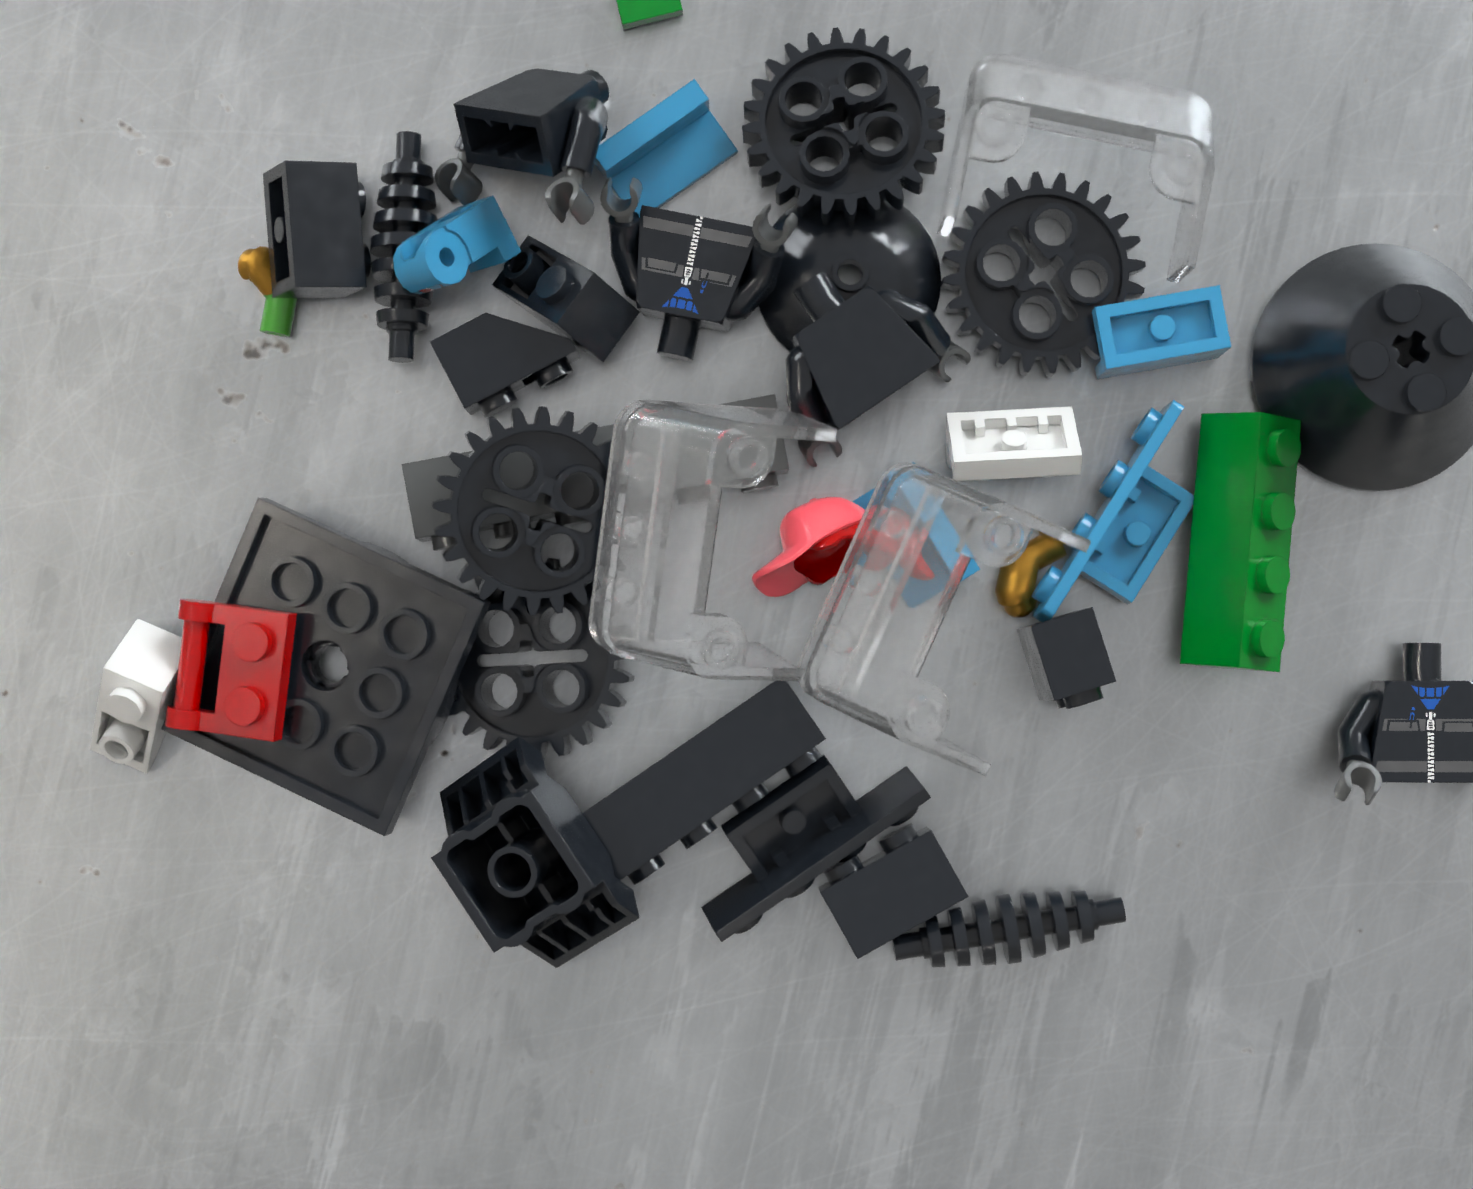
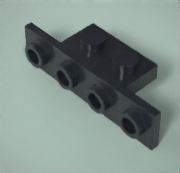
[701,755,931,942]

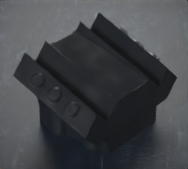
[431,737,640,968]

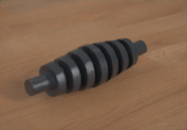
[370,131,438,363]
[892,890,1126,968]

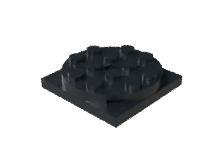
[161,498,491,836]

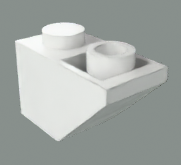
[90,619,182,774]

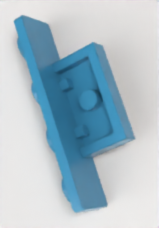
[1032,400,1194,622]

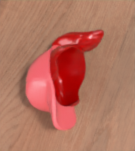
[752,497,936,597]

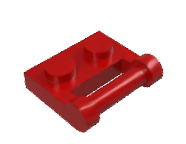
[165,599,297,742]

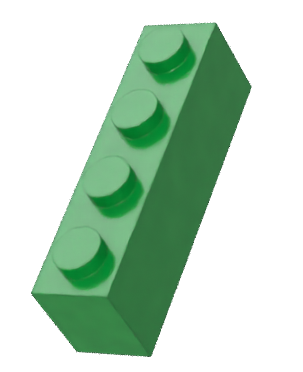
[1180,412,1301,672]

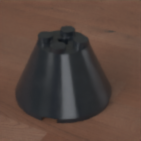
[1249,243,1473,492]

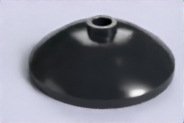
[759,200,941,353]

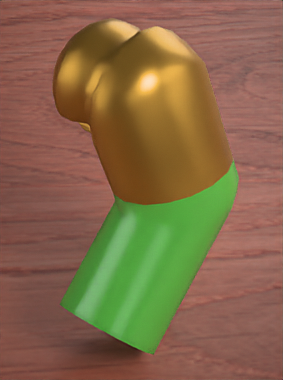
[238,246,298,337]

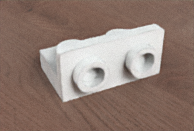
[946,406,1082,481]

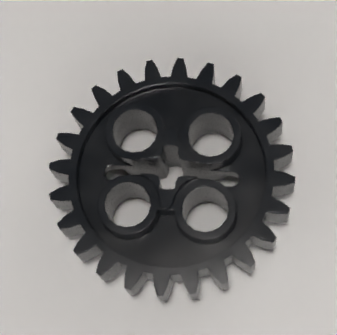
[742,27,945,226]
[940,171,1146,377]
[432,406,642,616]
[449,558,636,759]

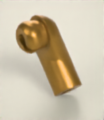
[995,529,1067,618]

